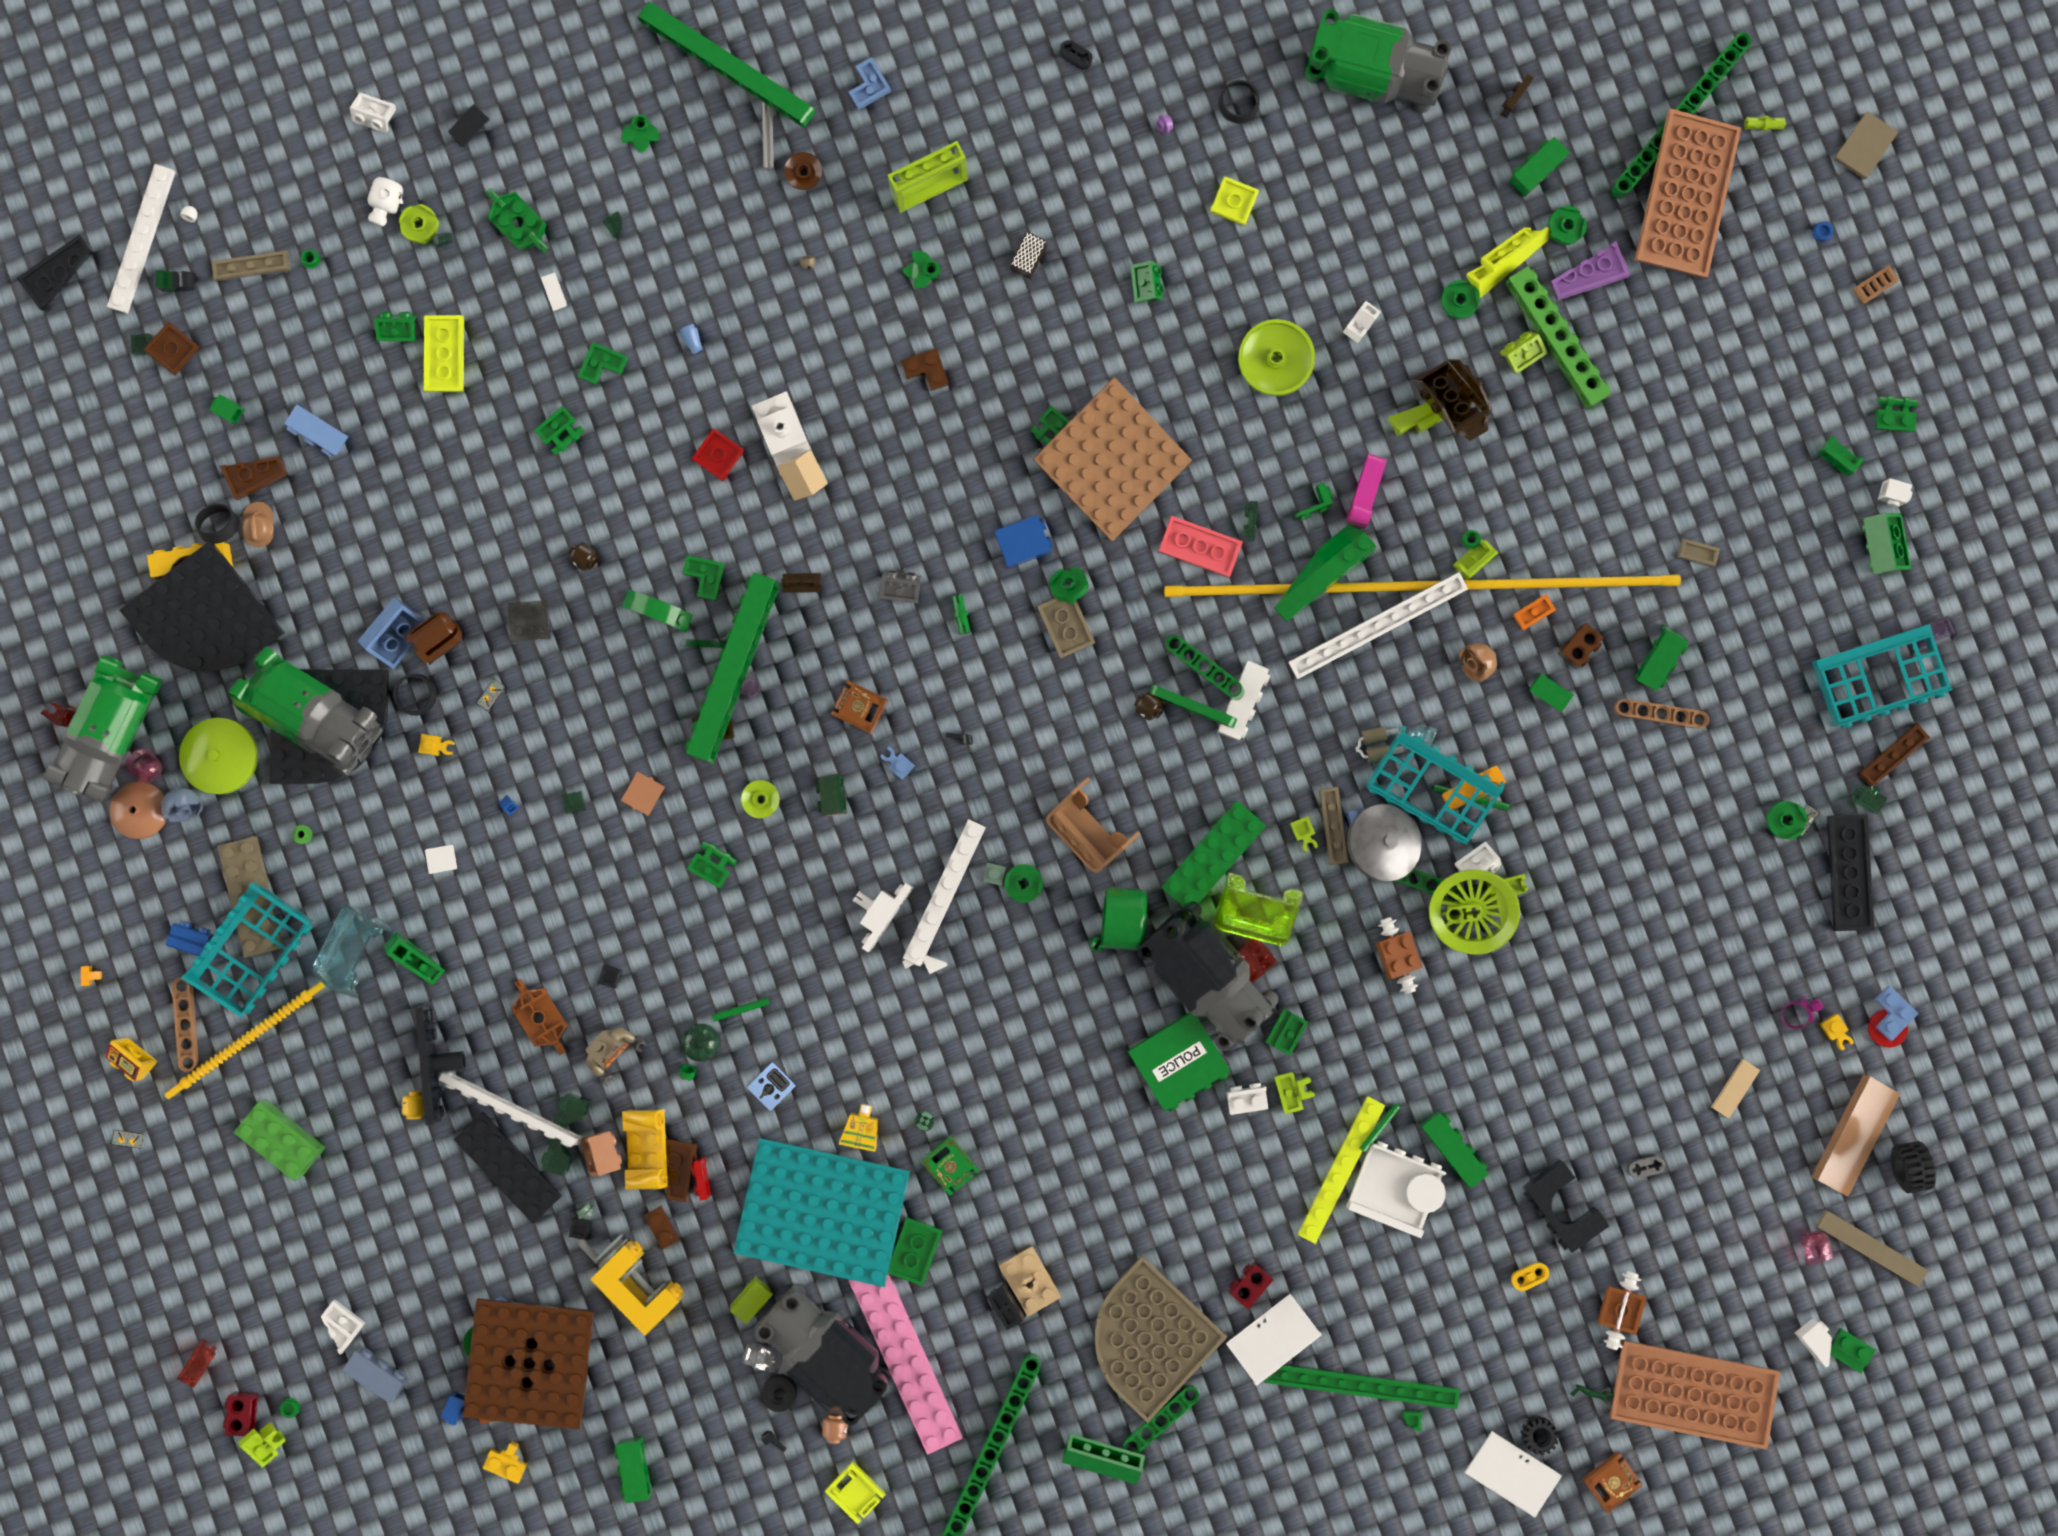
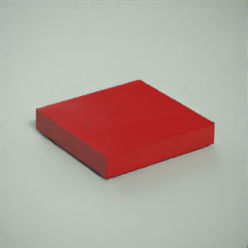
[691,428,745,481]

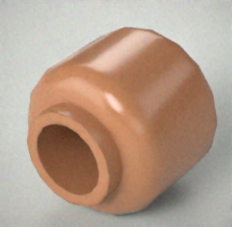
[822,1413,848,1444]

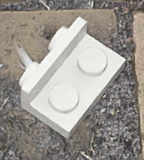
[350,93,396,133]
[1455,841,1501,886]
[1226,1083,1268,1115]

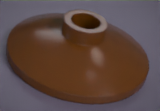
[784,152,822,190]

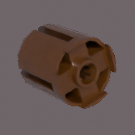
[405,611,463,665]

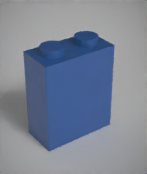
[994,515,1053,569]

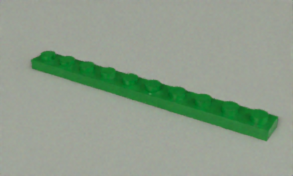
[1264,1364,1460,1409]

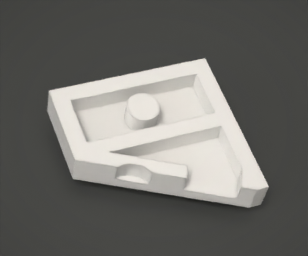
[321,1300,365,1355]

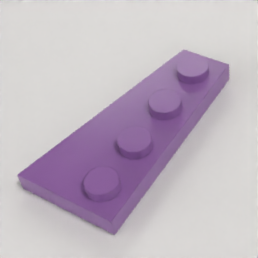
[1550,241,1630,301]

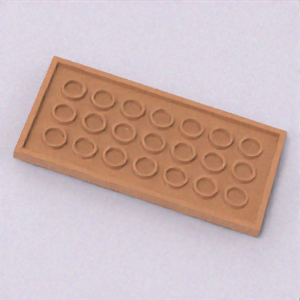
[1634,109,1741,279]
[1609,1340,1780,1450]

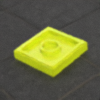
[1210,176,1259,227]

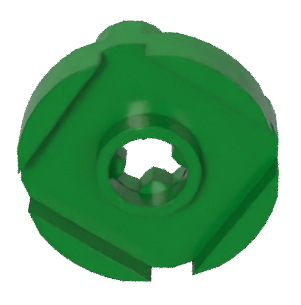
[1548,206,1587,245]
[1441,280,1480,319]
[1050,567,1089,604]
[1766,801,1807,839]
[1004,864,1043,903]

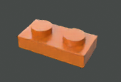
[1513,594,1556,631]

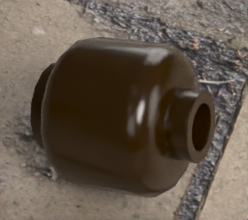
[568,542,598,571]
[1134,692,1164,721]

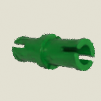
[951,595,971,635]

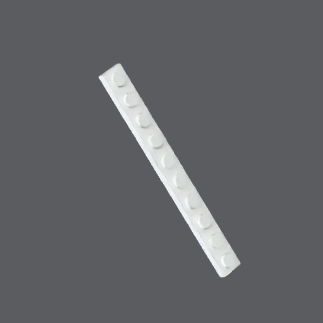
[1288,572,1468,679]

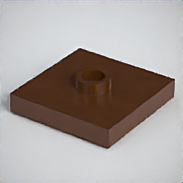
[143,321,201,376]

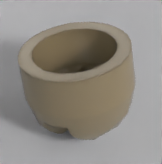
[800,255,815,270]

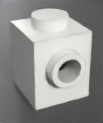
[1878,478,1912,508]

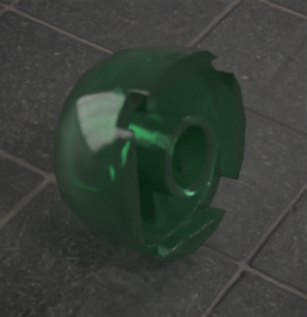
[682,1023,721,1062]

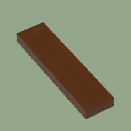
[1858,723,1930,787]

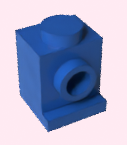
[441,1391,465,1425]

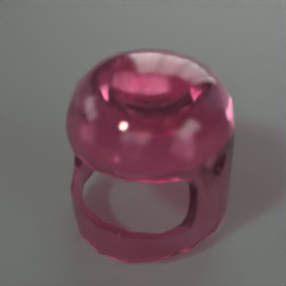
[125,748,163,783]
[1801,1231,1834,1266]

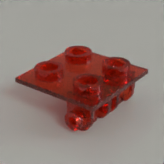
[1238,935,1278,984]

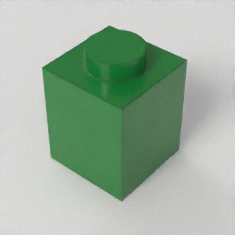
[209,394,245,425]

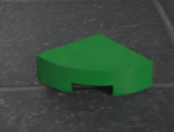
[1401,1410,1422,1432]

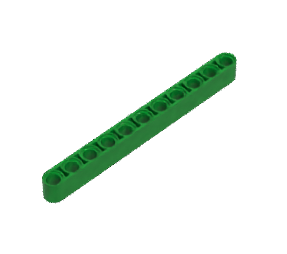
[637,1,816,128]
[1611,32,1752,199]
[941,1353,1040,1536]

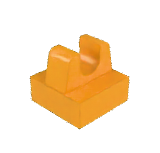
[81,966,102,986]

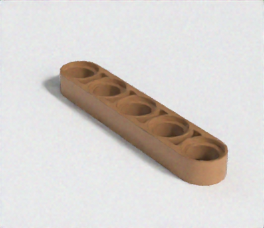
[1614,699,1709,729]
[172,977,199,1072]

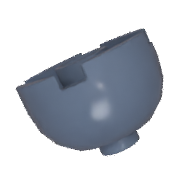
[161,787,203,822]

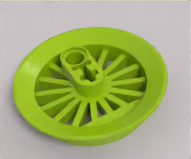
[1429,869,1520,954]

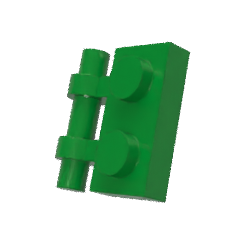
[1874,395,1918,433]
[534,406,585,455]
[1030,406,1070,445]
[687,841,737,889]

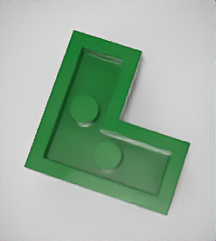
[577,342,629,385]
[683,555,725,601]

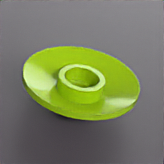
[741,780,780,819]

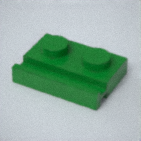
[1265,1008,1308,1056]
[1830,1328,1876,1374]

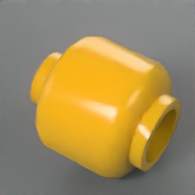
[401,1091,425,1120]

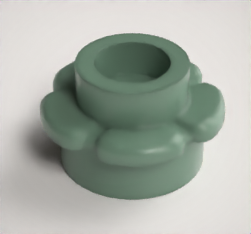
[576,1202,594,1220]

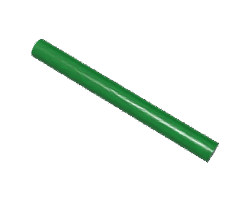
[1433,784,1509,811]

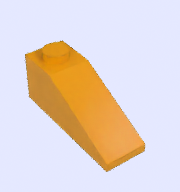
[1441,766,1506,810]

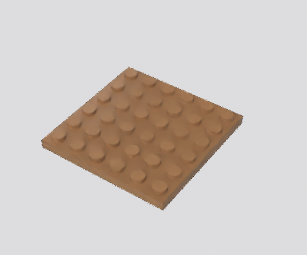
[1033,377,1192,541]

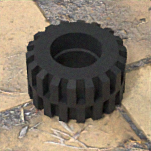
[1891,1141,1936,1194]

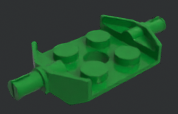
[486,188,549,254]

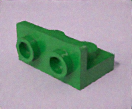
[1130,260,1164,304]
[374,311,417,341]

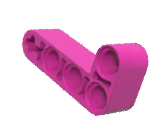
[1346,453,1387,529]

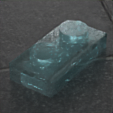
[1412,726,1437,747]

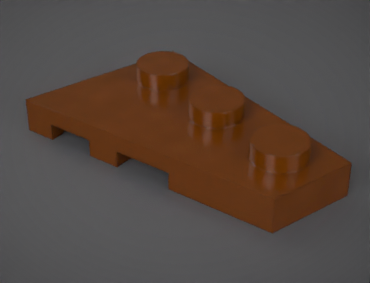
[220,457,289,500]

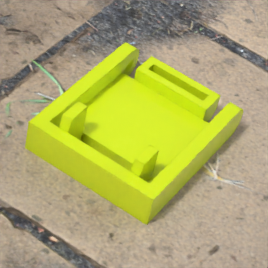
[825,1461,886,1524]

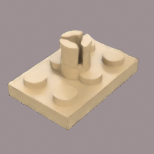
[999,1246,1061,1317]

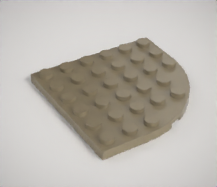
[1095,1255,1227,1423]

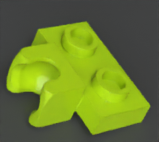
[1274,1071,1315,1115]
[238,1423,285,1468]

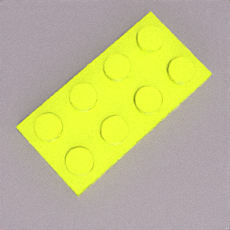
[424,315,464,392]

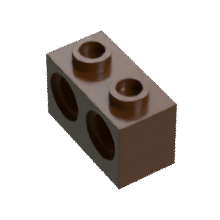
[1557,623,1604,668]

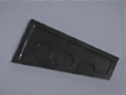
[17,235,93,311]

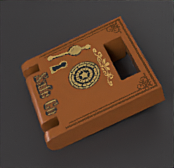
[830,680,889,734]
[1582,1451,1643,1513]

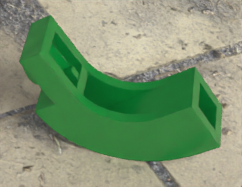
[622,589,693,632]

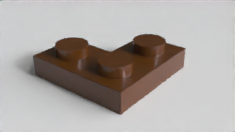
[901,348,949,391]

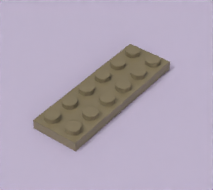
[217,836,283,958]

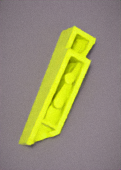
[1466,227,1549,298]

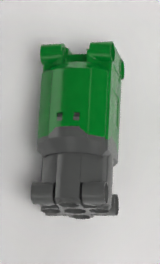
[1305,9,1451,113]
[228,646,383,777]
[43,655,163,803]

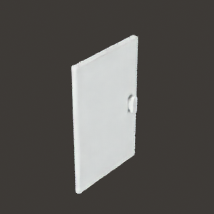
[1226,1294,1322,1386]
[1464,1431,1562,1518]

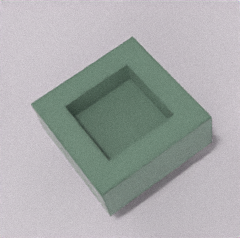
[983,863,1006,886]

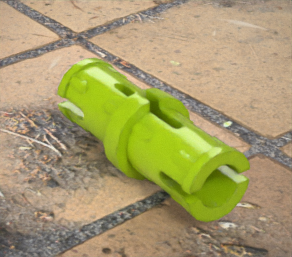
[1744,116,1786,131]

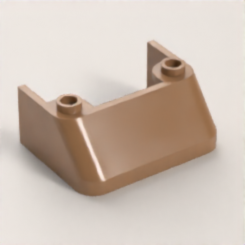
[1046,777,1140,872]

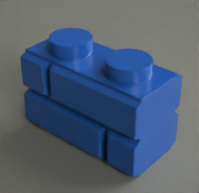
[166,921,214,956]

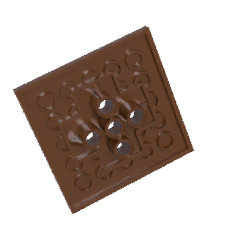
[463,1298,595,1430]

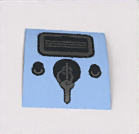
[747,1062,796,1112]

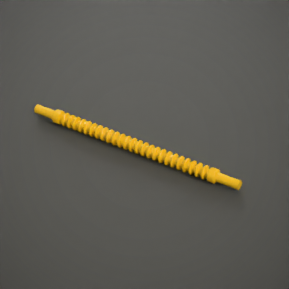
[164,980,327,1099]

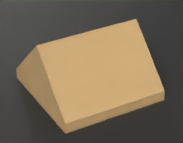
[777,449,828,501]

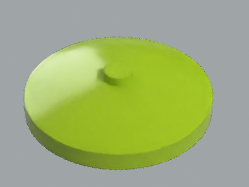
[1238,319,1315,396]
[179,718,258,794]

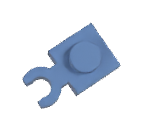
[880,747,915,780]

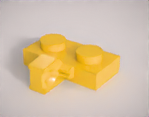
[482,1441,528,1484]

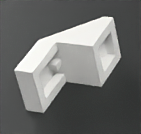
[1343,301,1381,343]
[902,955,948,974]

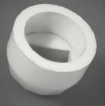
[180,206,197,223]

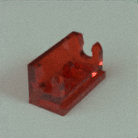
[40,702,77,727]
[177,1339,216,1388]

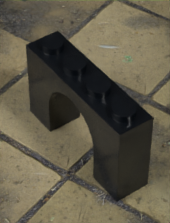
[1522,1159,1610,1253]

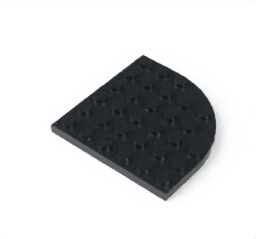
[119,541,285,671]
[269,669,389,784]

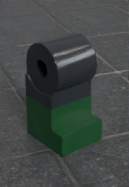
[155,270,195,292]

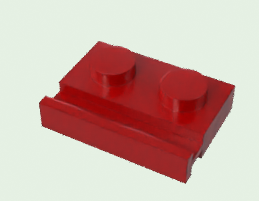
[691,1157,711,1201]

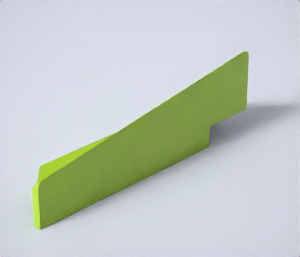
[1388,403,1443,437]

